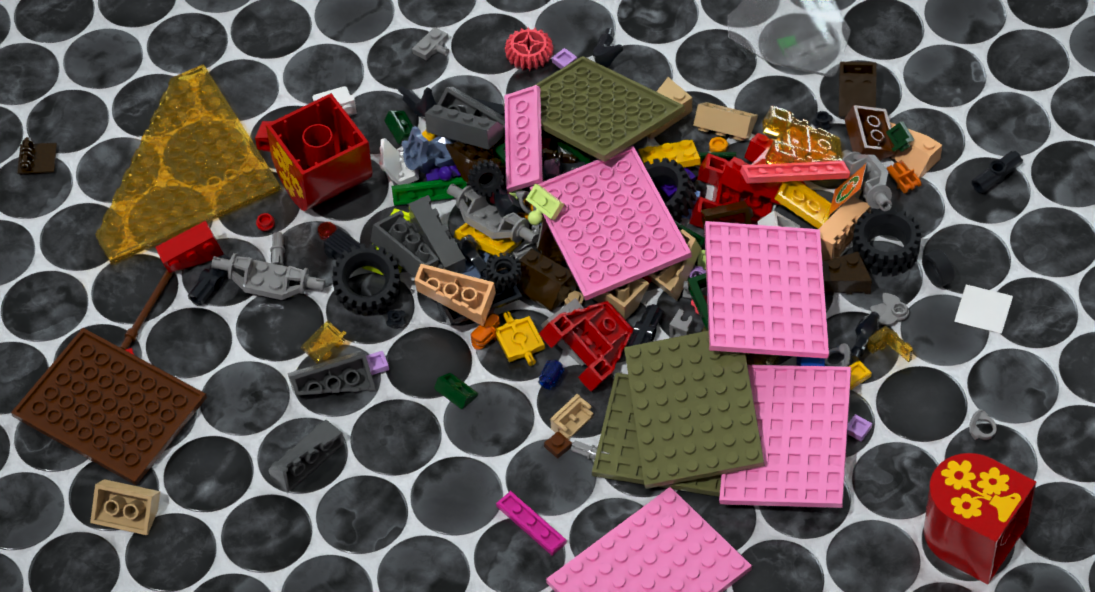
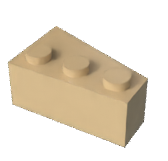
[647,229,702,301]

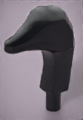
[593,28,623,68]
[398,86,437,118]
[543,158,586,180]
[494,184,530,218]
[456,234,487,277]
[851,312,881,361]

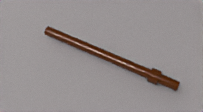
[120,270,174,350]

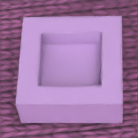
[552,48,577,69]
[366,351,389,375]
[847,414,872,442]

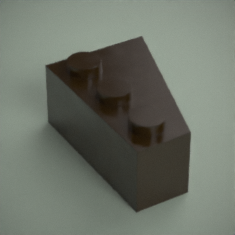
[822,252,872,295]

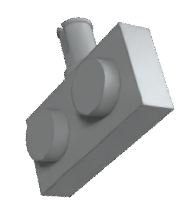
[412,27,449,60]

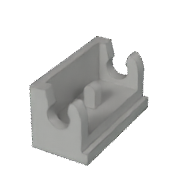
[669,309,692,338]

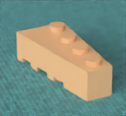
[819,196,871,261]
[414,264,496,326]

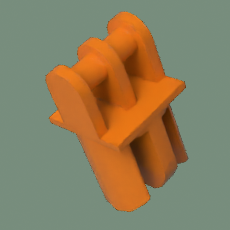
[886,160,921,193]
[470,314,500,350]

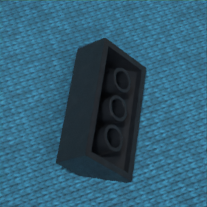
[437,268,522,326]

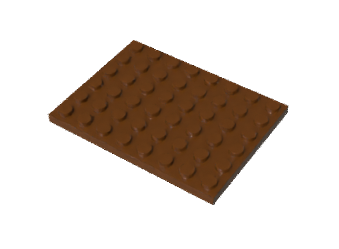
[11,328,207,485]

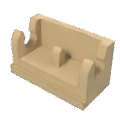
[550,394,594,440]

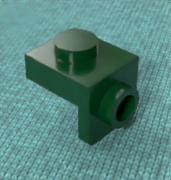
[886,121,914,152]

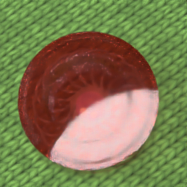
[318,222,337,240]

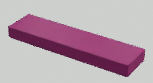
[496,491,567,556]

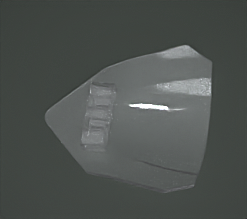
[727,0,851,77]

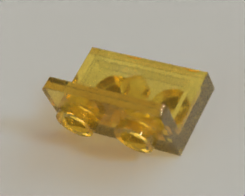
[301,320,347,363]

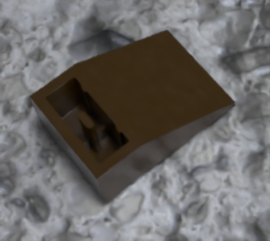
[839,62,876,118]
[446,142,506,184]

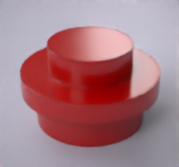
[256,213,275,231]

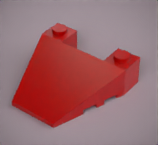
[720,133,808,206]
[689,153,773,228]
[539,301,633,392]

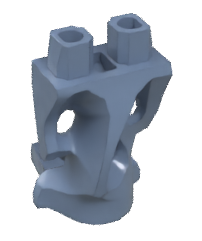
[402,126,457,174]

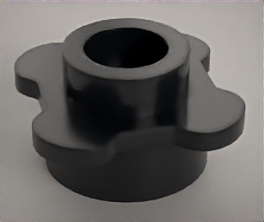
[812,111,833,129]
[386,310,406,329]

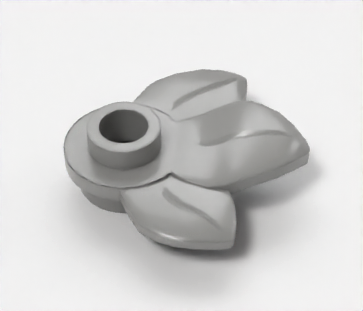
[870,293,909,325]

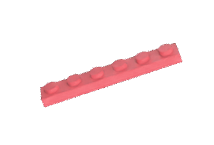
[740,161,850,183]

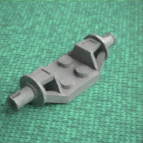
[840,150,892,211]
[447,183,539,245]
[211,253,325,300]

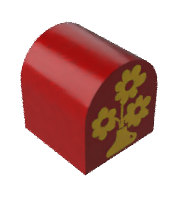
[266,93,372,211]
[924,453,1037,585]

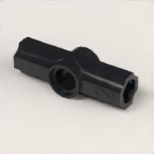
[971,151,1023,193]
[188,254,230,306]
[628,304,663,346]

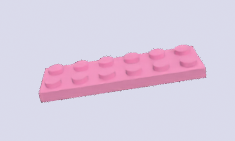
[504,85,543,192]

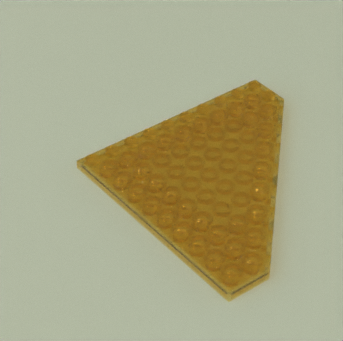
[95,64,281,265]

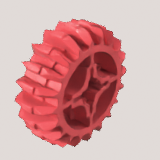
[505,27,553,71]

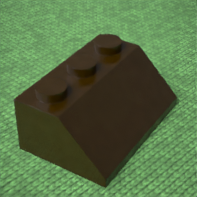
[516,248,577,312]

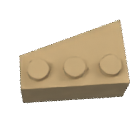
[647,77,692,139]

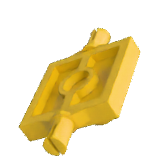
[495,311,545,366]

